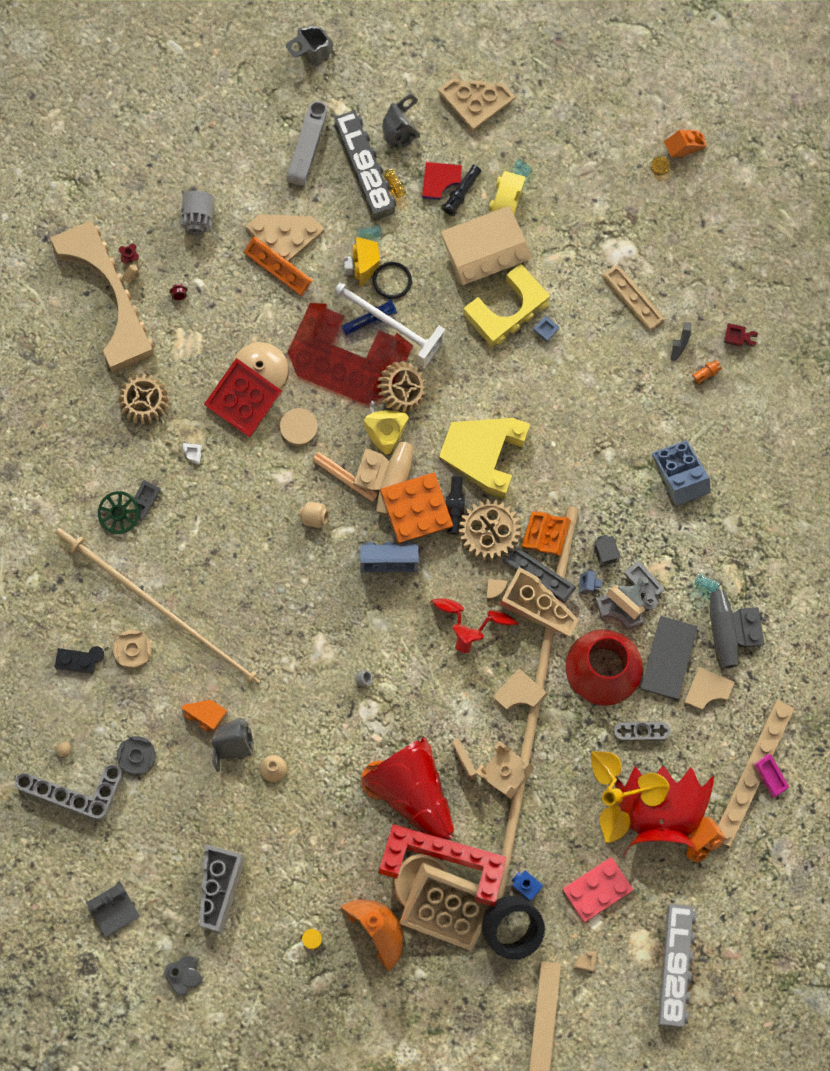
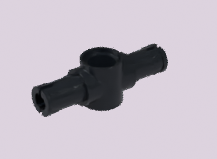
[446,476,465,535]

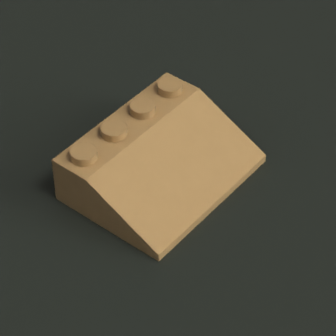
[440,206,532,285]
[400,863,497,951]

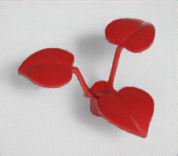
[430,598,519,653]

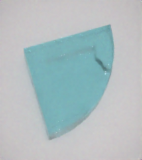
[514,158,533,179]

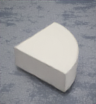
[343,256,353,275]
[183,443,202,465]

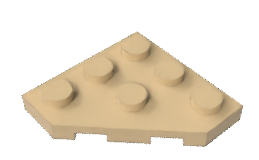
[438,78,515,131]
[246,214,324,262]

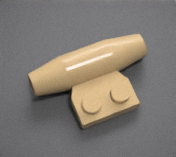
[353,442,414,518]

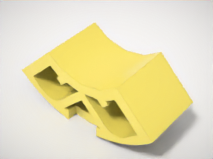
[489,171,525,216]

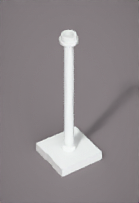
[334,283,445,371]

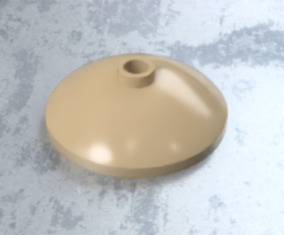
[232,342,288,389]
[394,854,449,907]

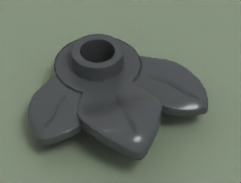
[164,956,203,996]

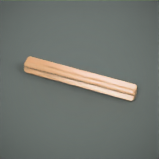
[313,452,378,502]

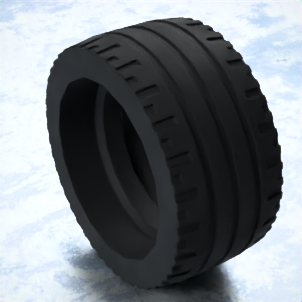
[481,895,545,960]

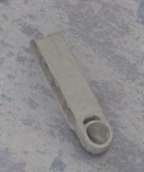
[287,101,327,187]

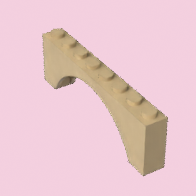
[50,220,155,373]

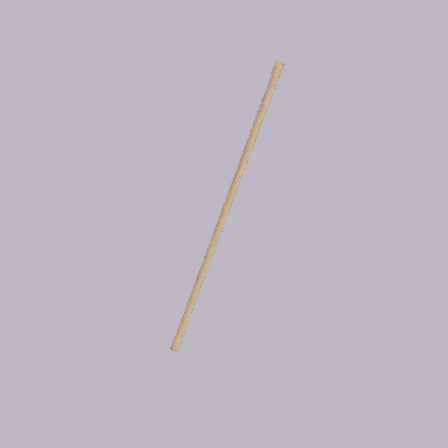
[497,506,579,932]

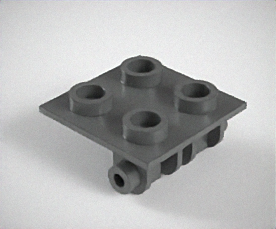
[86,883,140,937]

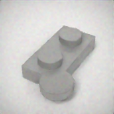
[624,561,664,610]

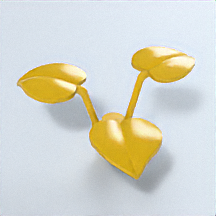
[591,751,670,843]

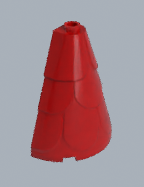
[361,737,455,840]

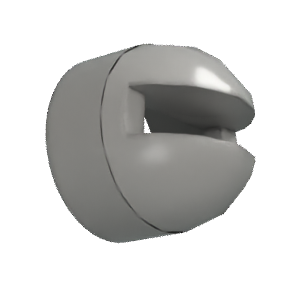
[355,670,372,686]

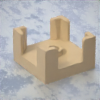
[476,741,534,799]

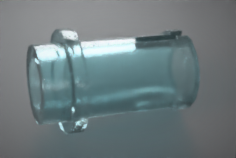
[357,225,382,239]
[694,573,720,593]

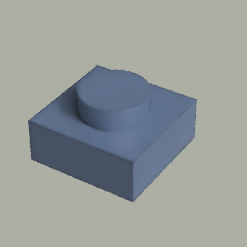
[533,316,560,342]

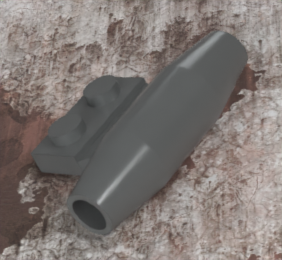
[710,590,765,669]

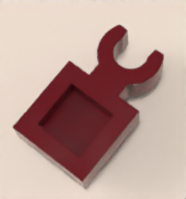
[723,323,758,347]

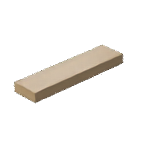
[603,264,665,332]

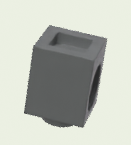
[593,535,621,567]

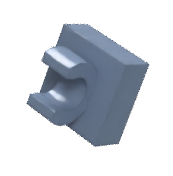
[578,571,602,594]

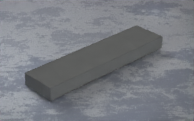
[503,546,576,603]

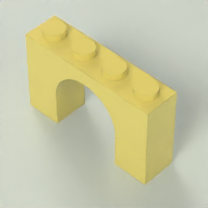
[463,264,550,347]

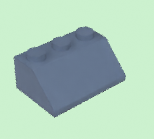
[360,542,419,572]

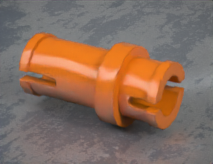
[692,359,722,385]

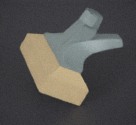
[606,577,648,620]

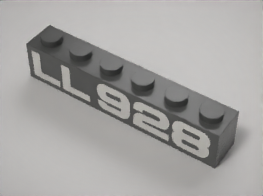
[334,110,397,221]

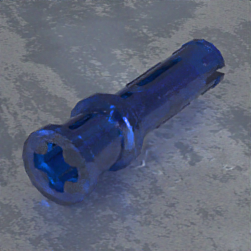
[341,299,398,336]

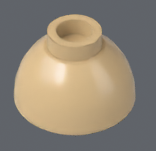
[259,755,287,782]

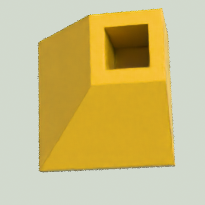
[352,237,380,286]

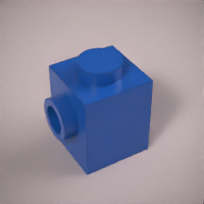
[511,870,543,902]

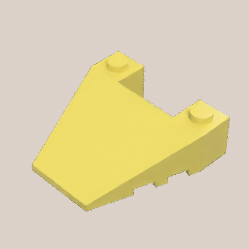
[439,418,530,499]

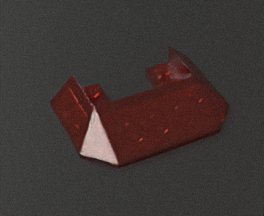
[287,303,413,405]

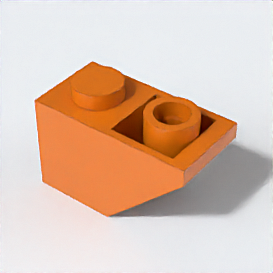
[664,130,707,158]
[181,700,228,733]
[686,816,727,863]

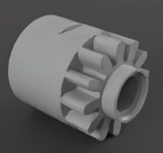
[180,191,215,235]

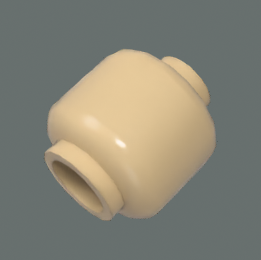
[299,501,329,528]

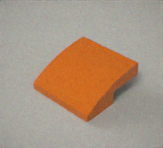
[521,511,571,556]

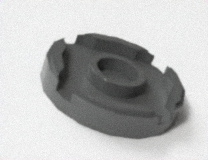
[117,736,156,776]

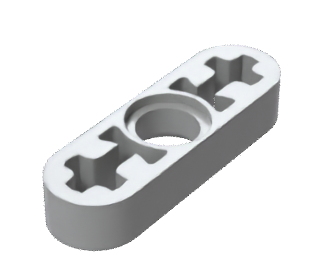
[613,722,671,741]

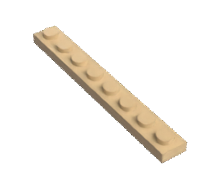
[718,700,795,847]

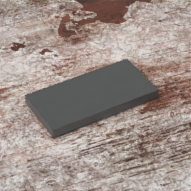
[640,616,698,700]

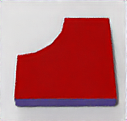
[422,162,462,200]

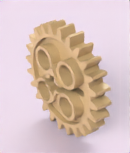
[459,499,521,561]

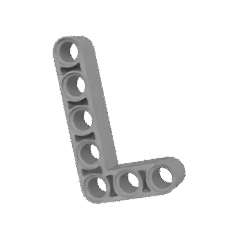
[15,764,123,822]

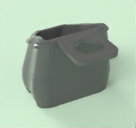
[286,25,334,66]
[382,93,420,148]
[212,718,253,772]

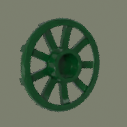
[98,491,140,534]

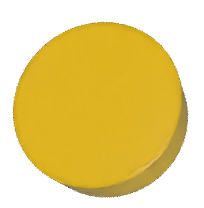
[302,929,322,950]

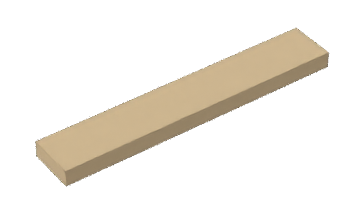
[529,961,561,1071]

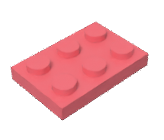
[562,857,634,923]

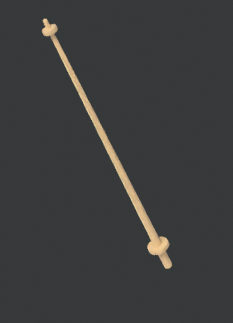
[55,528,260,683]

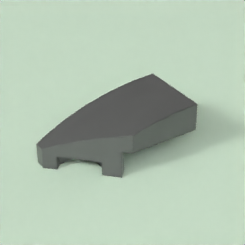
[670,322,691,360]
[135,480,161,520]

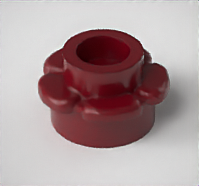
[169,284,188,301]

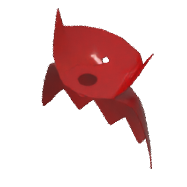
[615,766,714,858]

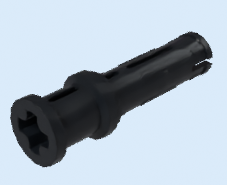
[441,164,482,216]

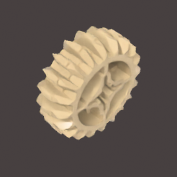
[377,361,428,413]
[118,373,169,425]

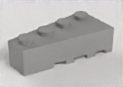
[199,844,246,935]

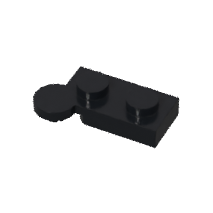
[55,646,104,674]

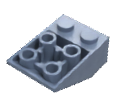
[652,440,711,506]

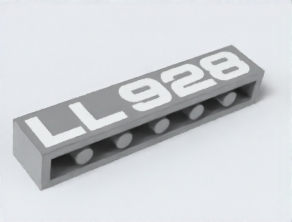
[658,904,696,1028]

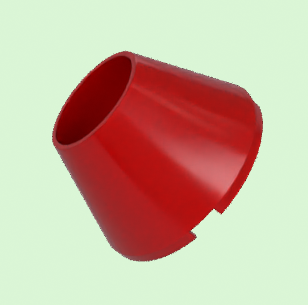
[565,629,643,706]

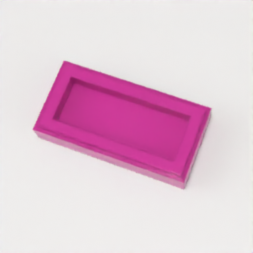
[753,754,789,798]

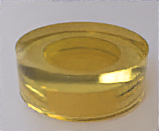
[651,156,670,176]

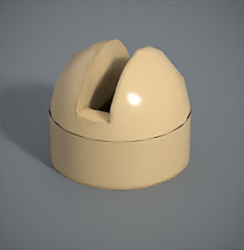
[54,741,71,757]

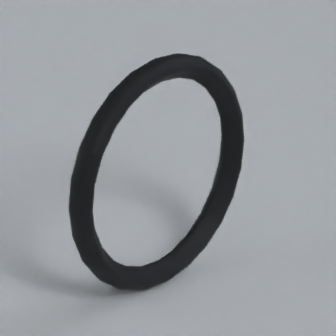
[373,261,412,299]

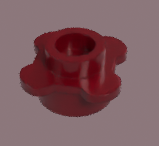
[118,243,139,264]

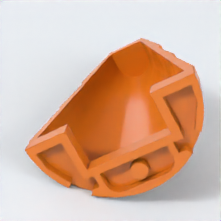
[340,899,404,971]

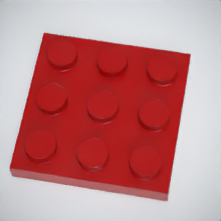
[204,358,283,437]

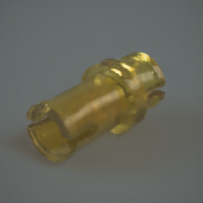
[383,169,406,198]

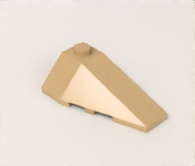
[499,567,579,637]

